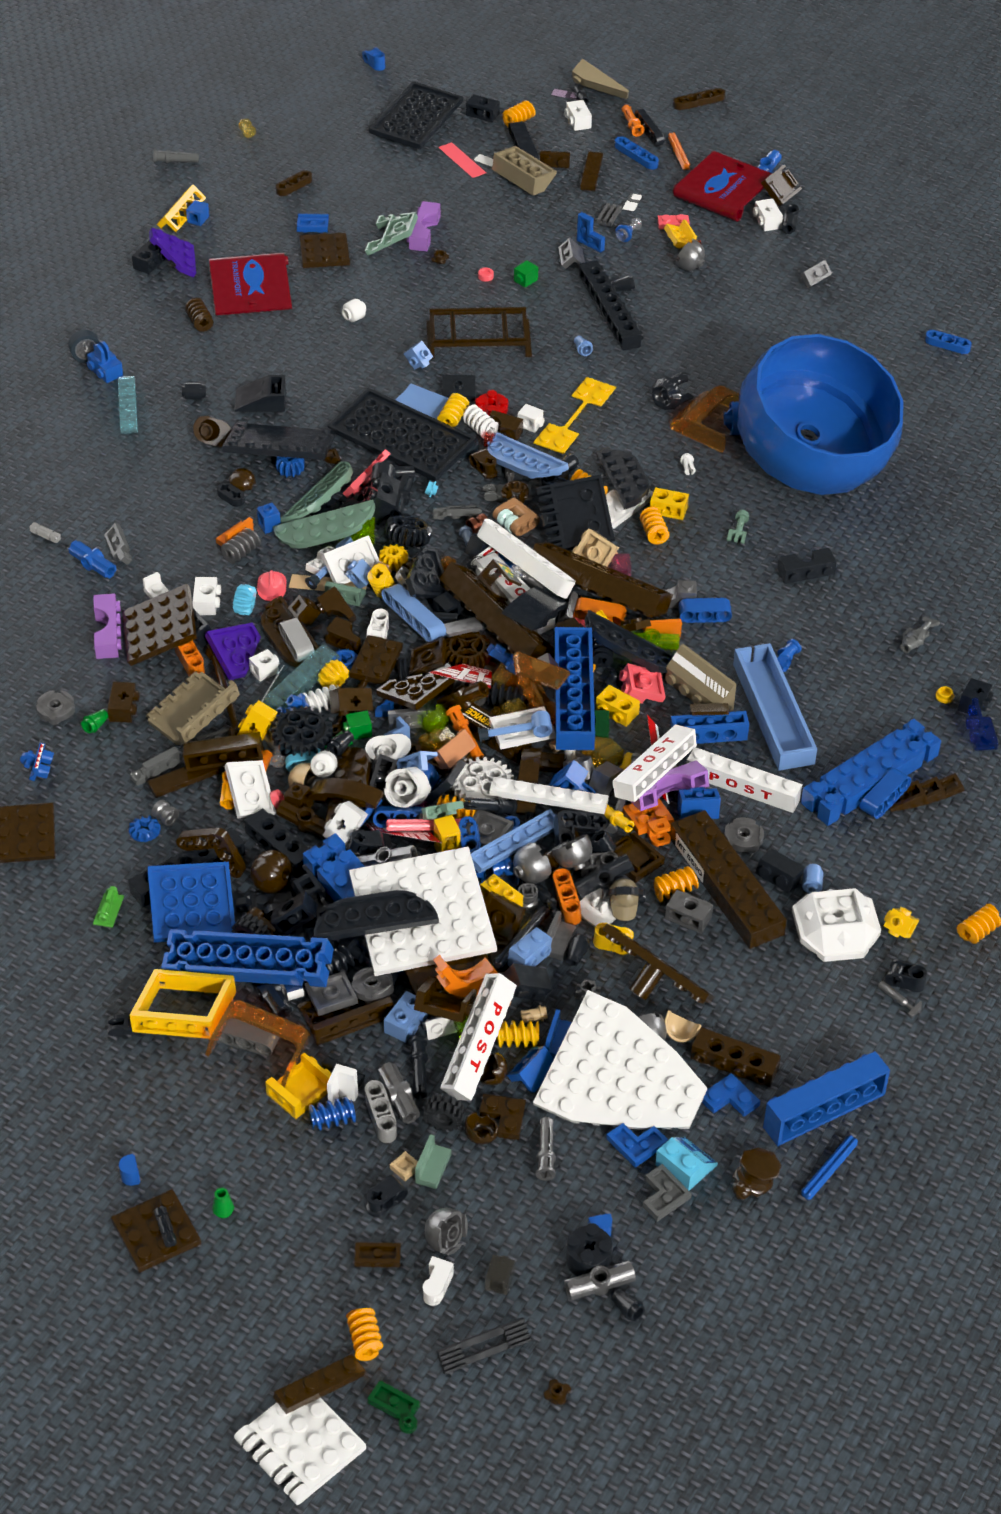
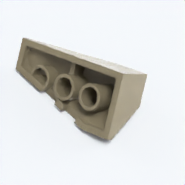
[572,59,629,99]

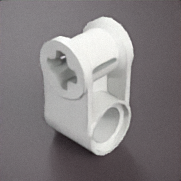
[366,609,389,639]

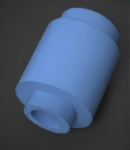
[802,864,823,894]

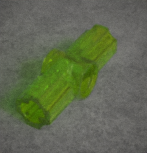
[634,629,679,650]

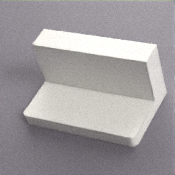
[327,1064,358,1106]

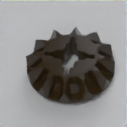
[501,481,529,503]

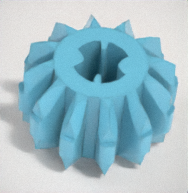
[233,584,256,615]

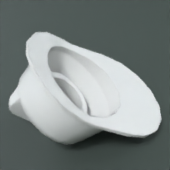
[365,734,411,760]

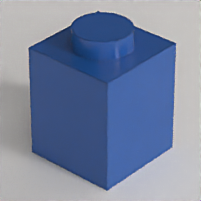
[186,200,209,226]

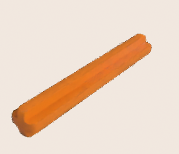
[668,132,690,170]

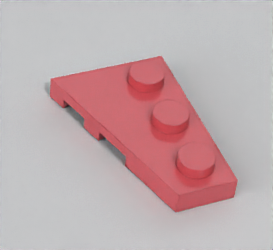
[343,449,390,498]

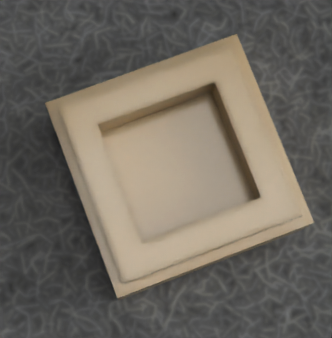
[390,1151,418,1182]

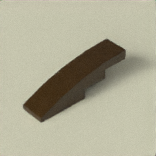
[889,773,965,812]

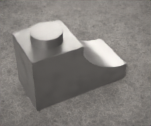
[665,580,697,609]

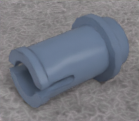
[459,526,473,546]

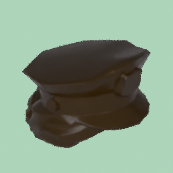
[732,1148,782,1199]

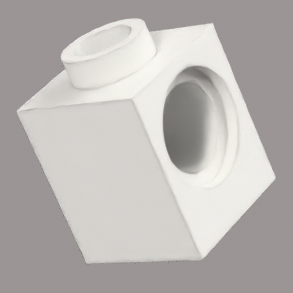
[518,404,544,433]
[249,649,280,682]

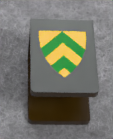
[478,559,522,602]

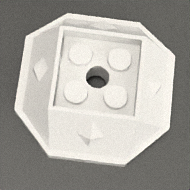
[792,888,881,962]

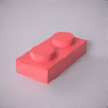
[657,214,690,230]

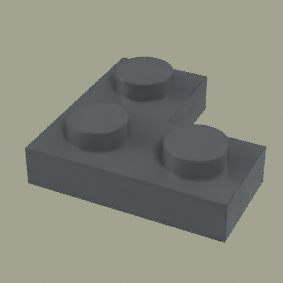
[643,1164,692,1222]

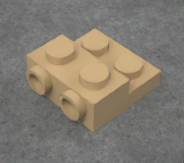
[572,528,619,567]

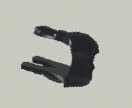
[652,372,694,410]

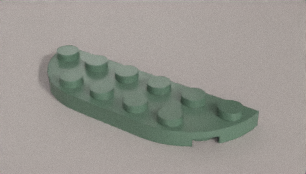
[280,461,353,524]
[273,500,375,548]

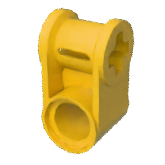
[593,923,634,955]

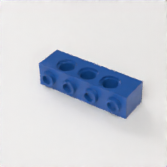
[670,711,749,744]

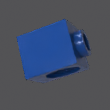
[257,502,281,534]

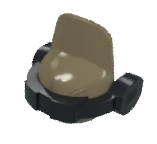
[601,878,646,921]

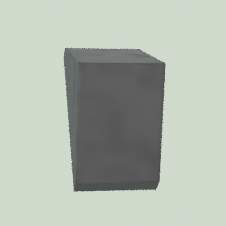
[589,761,624,795]

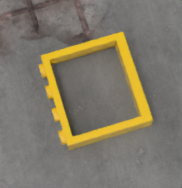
[129,969,236,1039]

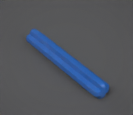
[801,1135,858,1200]

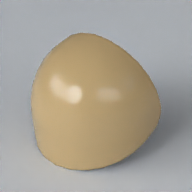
[288,763,314,787]
[664,1010,701,1043]

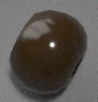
[251,850,292,894]

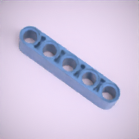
[381,583,446,642]

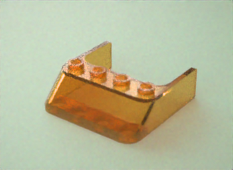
[670,385,739,453]
[513,652,570,726]
[205,1000,311,1088]

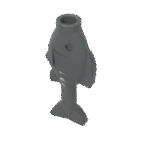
[900,616,940,653]

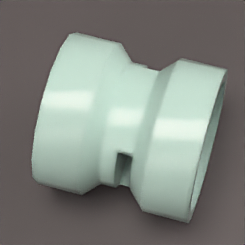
[497,509,519,533]

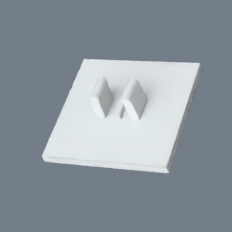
[580,888,616,927]

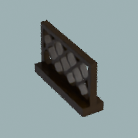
[297,983,393,1046]

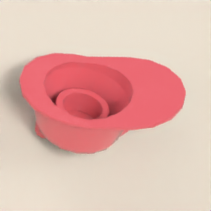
[257,570,286,601]

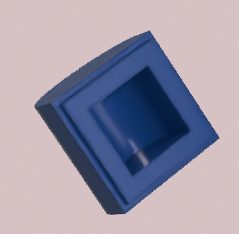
[119,1154,140,1186]
[588,1213,612,1236]

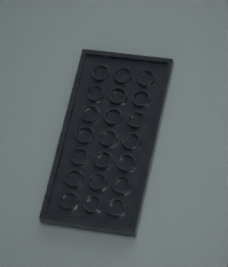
[327,388,476,481]

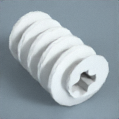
[463,404,499,439]
[302,685,339,713]

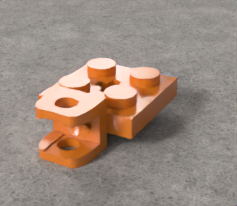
[622,798,674,847]

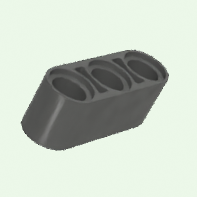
[215,1016,280,1056]

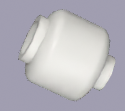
[342,298,366,322]
[310,751,338,778]

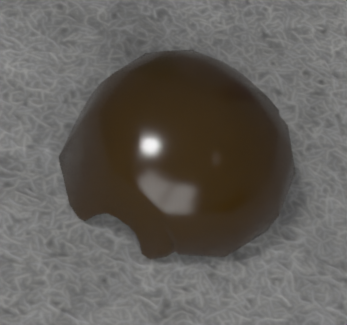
[229,468,256,492]
[479,1052,508,1085]
[465,1112,499,1144]

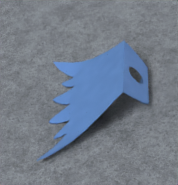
[395,384,448,419]

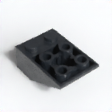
[235,375,286,412]

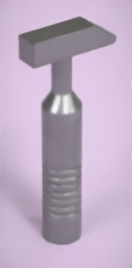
[878,981,922,1019]

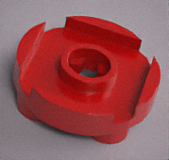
[475,390,509,416]

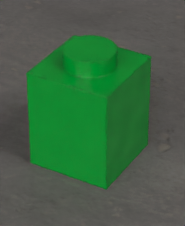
[514,260,538,288]
[343,710,372,740]

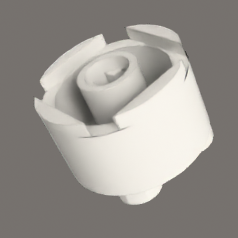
[384,767,431,808]

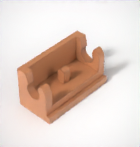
[434,729,476,769]

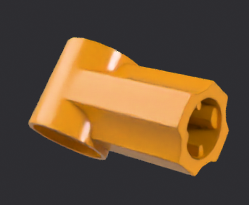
[220,771,235,810]

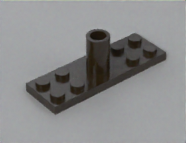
[603,923,714,1004]

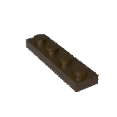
[273,1354,365,1414]

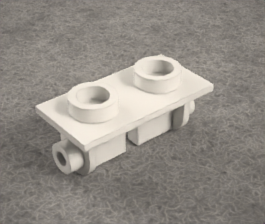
[423,1017,467,1040]

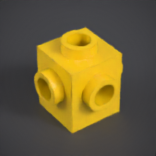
[884,907,919,938]

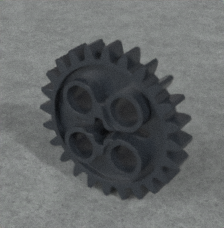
[270,706,333,757]

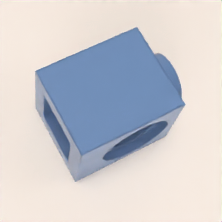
[345,558,372,588]

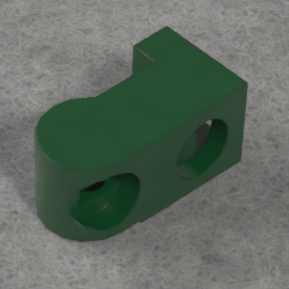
[594,710,609,747]

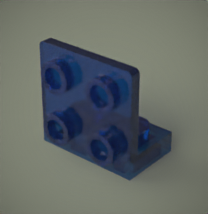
[966,698,999,751]

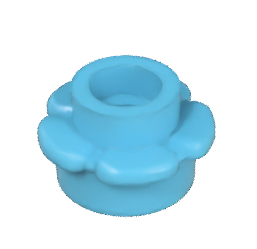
[425,481,439,497]

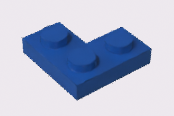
[577,212,605,253]
[487,643,526,679]
[702,1073,760,1117]
[606,1123,668,1168]

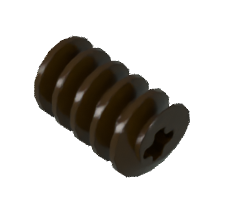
[185,297,214,332]

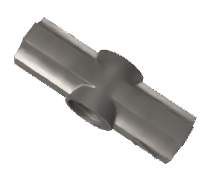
[357,845,418,867]
[378,1062,420,1124]
[564,1261,636,1301]

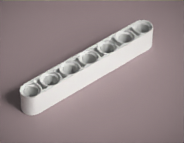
[477,519,576,598]

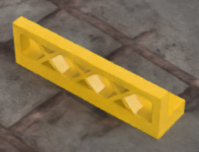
[157,185,206,232]

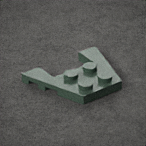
[365,212,418,255]

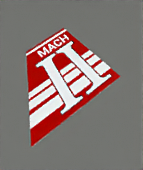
[429,664,492,688]
[365,823,441,843]

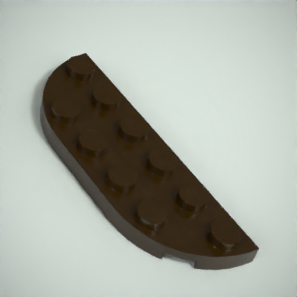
[261,596,330,672]
[325,746,372,823]

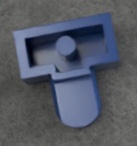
[87,341,123,383]
[548,760,596,793]
[677,787,721,819]

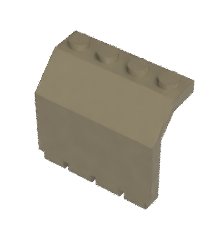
[146,671,240,745]

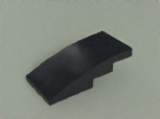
[502,586,568,630]

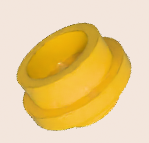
[935,686,954,704]

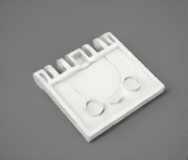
[234,1398,366,1505]

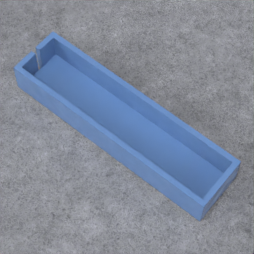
[733,643,817,771]

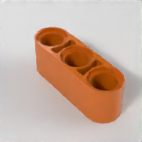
[573,597,627,625]
[175,640,205,676]
[553,868,582,925]

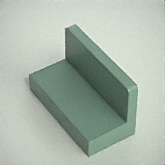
[325,581,366,606]
[415,1134,451,1189]

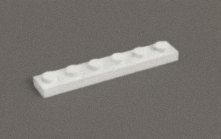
[489,777,609,814]

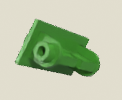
[93,886,124,928]

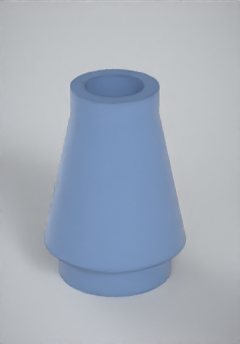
[574,336,593,356]

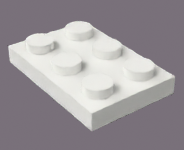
[321,535,380,585]
[489,706,556,749]
[224,760,276,819]

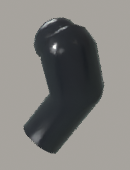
[605,671,621,691]

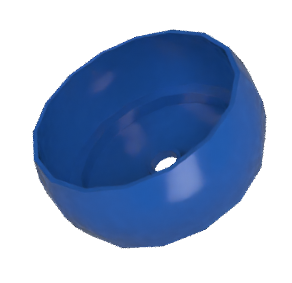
[737,334,903,495]

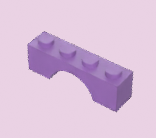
[407,201,441,252]
[94,594,122,659]
[630,760,709,811]

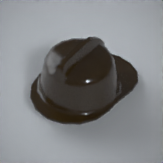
[193,416,231,447]

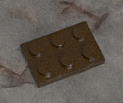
[349,635,403,685]

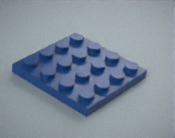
[147,862,235,943]

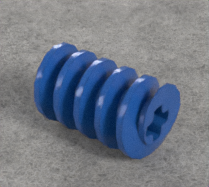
[308,1097,356,1130]

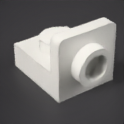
[143,572,169,599]

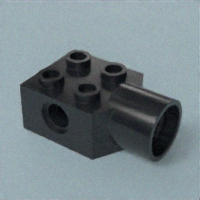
[362,462,400,525]

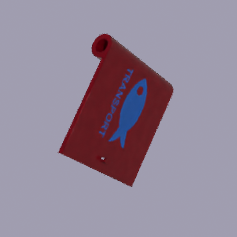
[672,151,772,222]
[209,252,292,315]

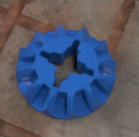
[329,649,358,672]
[129,816,161,842]

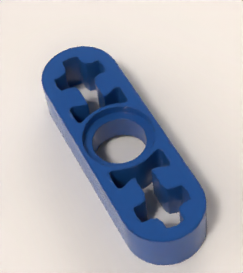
[925,330,972,354]

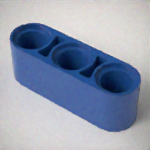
[678,598,732,623]
[860,768,911,819]
[373,806,424,828]

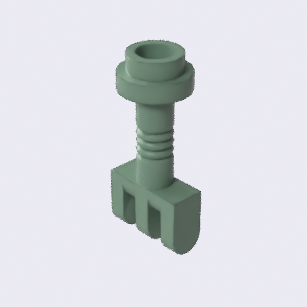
[727,510,749,544]

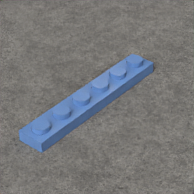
[471,809,555,874]

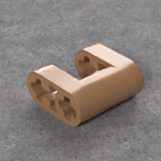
[493,498,540,536]

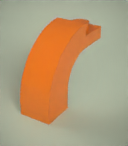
[433,955,498,997]

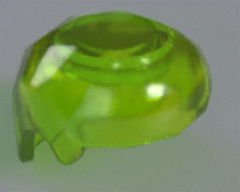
[422,704,450,734]

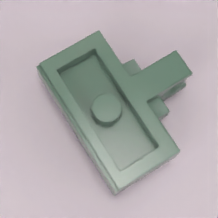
[421,801,464,820]

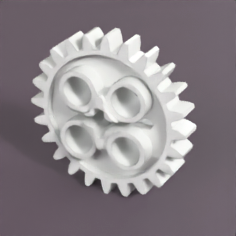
[452,757,514,801]

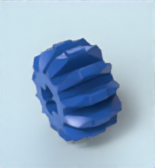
[276,456,305,477]

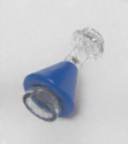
[615,218,642,242]

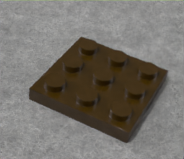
[300,232,350,268]
[0,803,56,863]
[111,1189,201,1273]

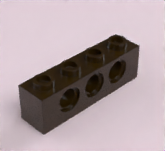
[691,1027,781,1087]

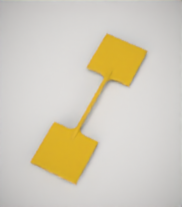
[534,377,616,454]

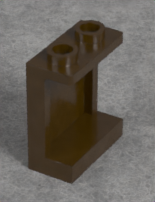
[414,976,477,1023]

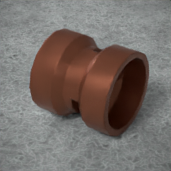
[466,513,488,533]

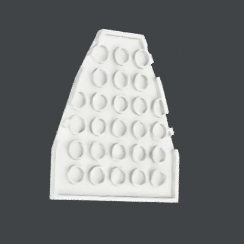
[533,990,707,1130]

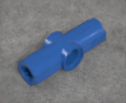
[757,150,782,173]
[68,540,116,578]

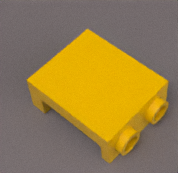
[265,1053,332,1119]

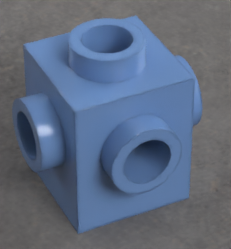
[403,341,433,370]

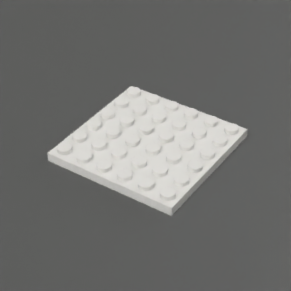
[349,846,497,976]

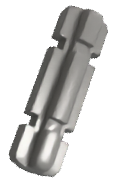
[29,522,61,543]

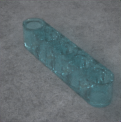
[118,376,138,434]
[264,644,340,711]

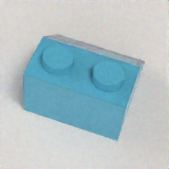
[655,1137,718,1191]

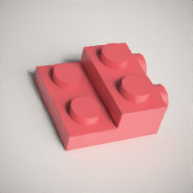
[619,663,666,704]

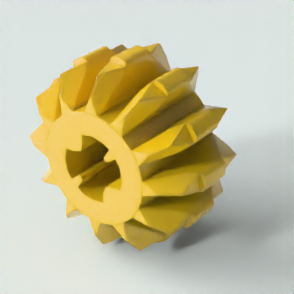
[379,544,408,572]
[317,660,349,689]

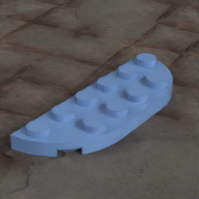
[487,432,569,479]

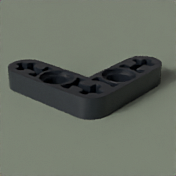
[554,810,609,868]

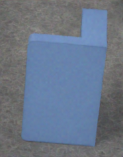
[397,751,438,772]

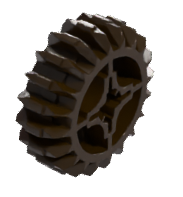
[445,632,492,669]

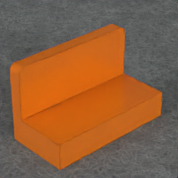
[216,517,254,547]
[643,619,682,639]

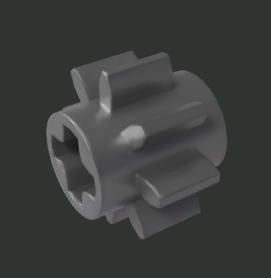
[575,980,601,1003]

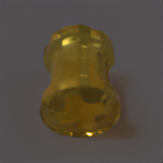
[239,119,256,138]

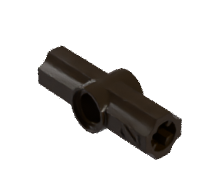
[436,680,489,714]
[276,799,326,840]

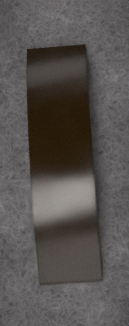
[516,747,542,815]
[308,778,384,809]

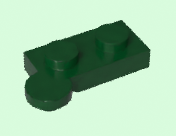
[367,1380,420,1434]

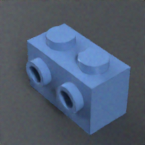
[507,927,552,967]
[384,991,429,1043]

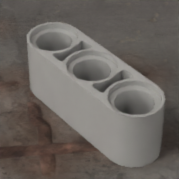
[279,618,315,662]
[365,1080,397,1143]

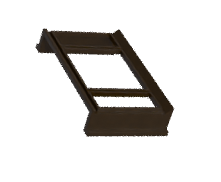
[427,307,532,359]

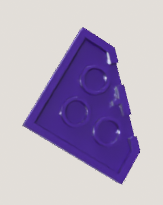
[149,227,196,277]
[205,622,261,680]

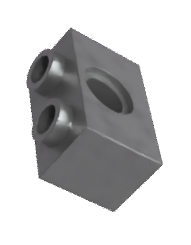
[665,890,713,934]

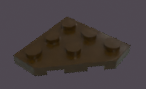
[376,674,455,710]

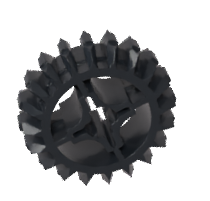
[384,515,432,547]

